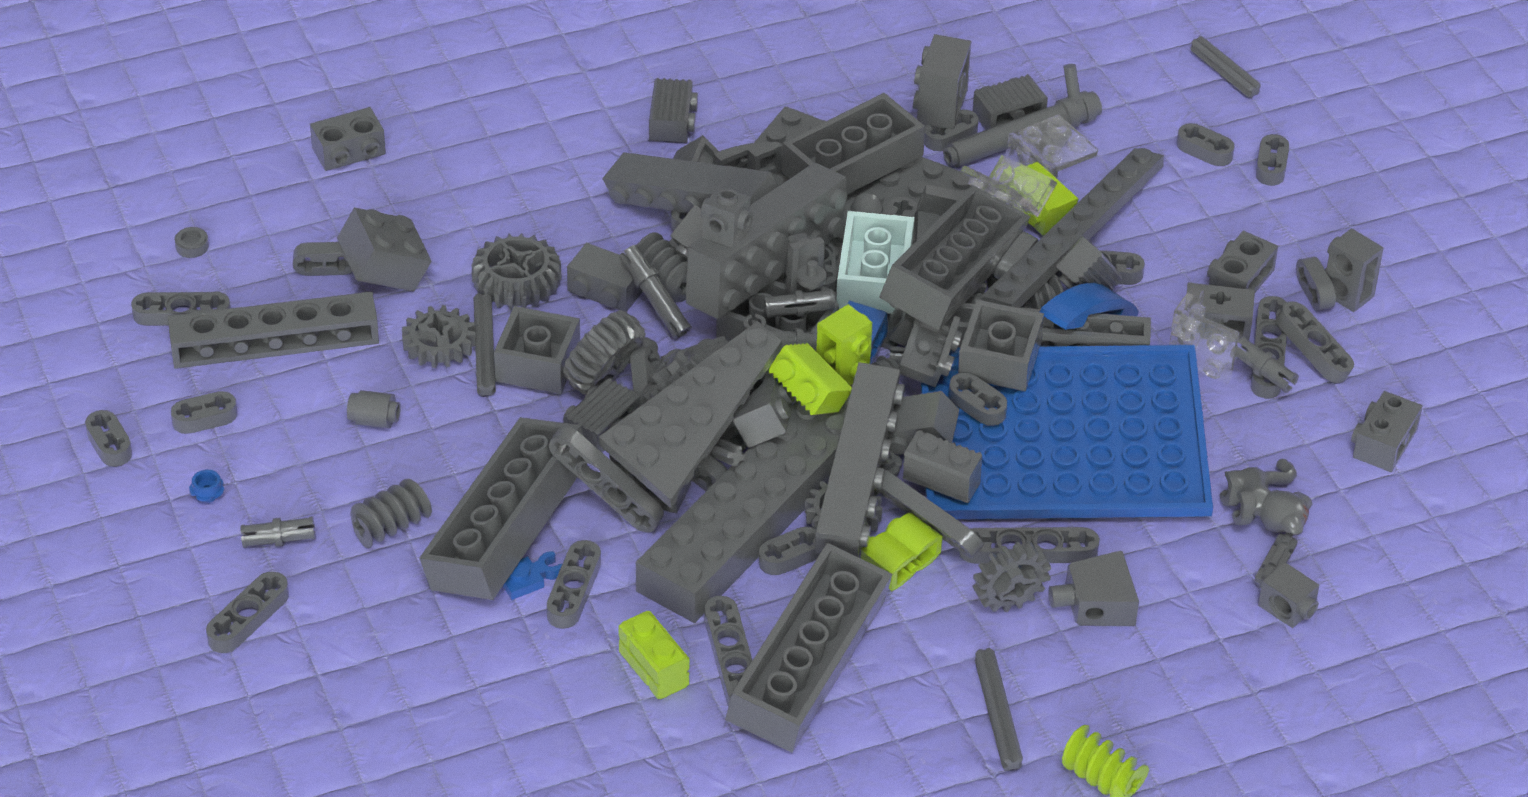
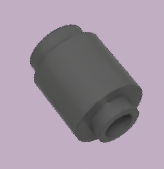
[347,390,401,429]

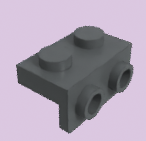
[898,316,963,387]

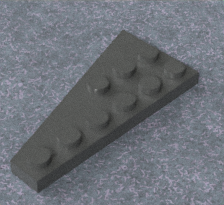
[599,321,782,508]

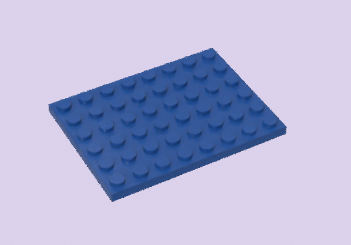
[921,345,1213,519]

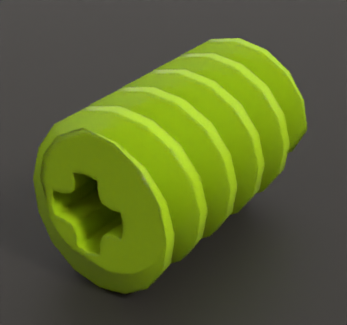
[1062,725,1149,797]

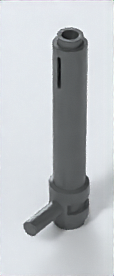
[943,64,1102,168]

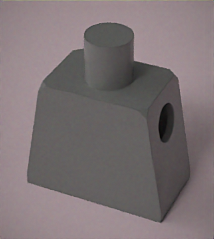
[1048,551,1139,626]

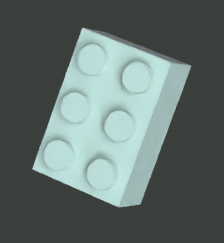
[836,211,914,313]

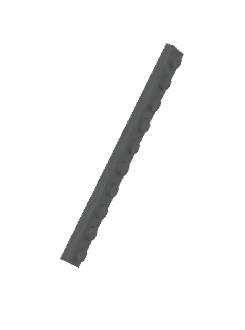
[982,148,1164,308]

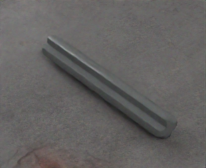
[473,293,496,396]
[975,648,1023,771]

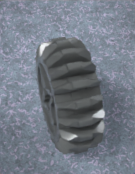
[471,233,562,310]
[563,310,646,395]

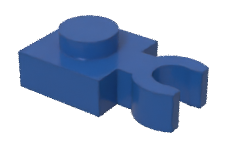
[503,551,562,600]

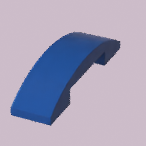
[1040,283,1139,330]

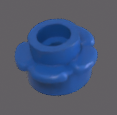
[189,469,224,502]

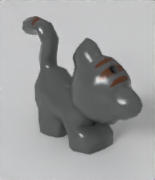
[1220,459,1312,535]

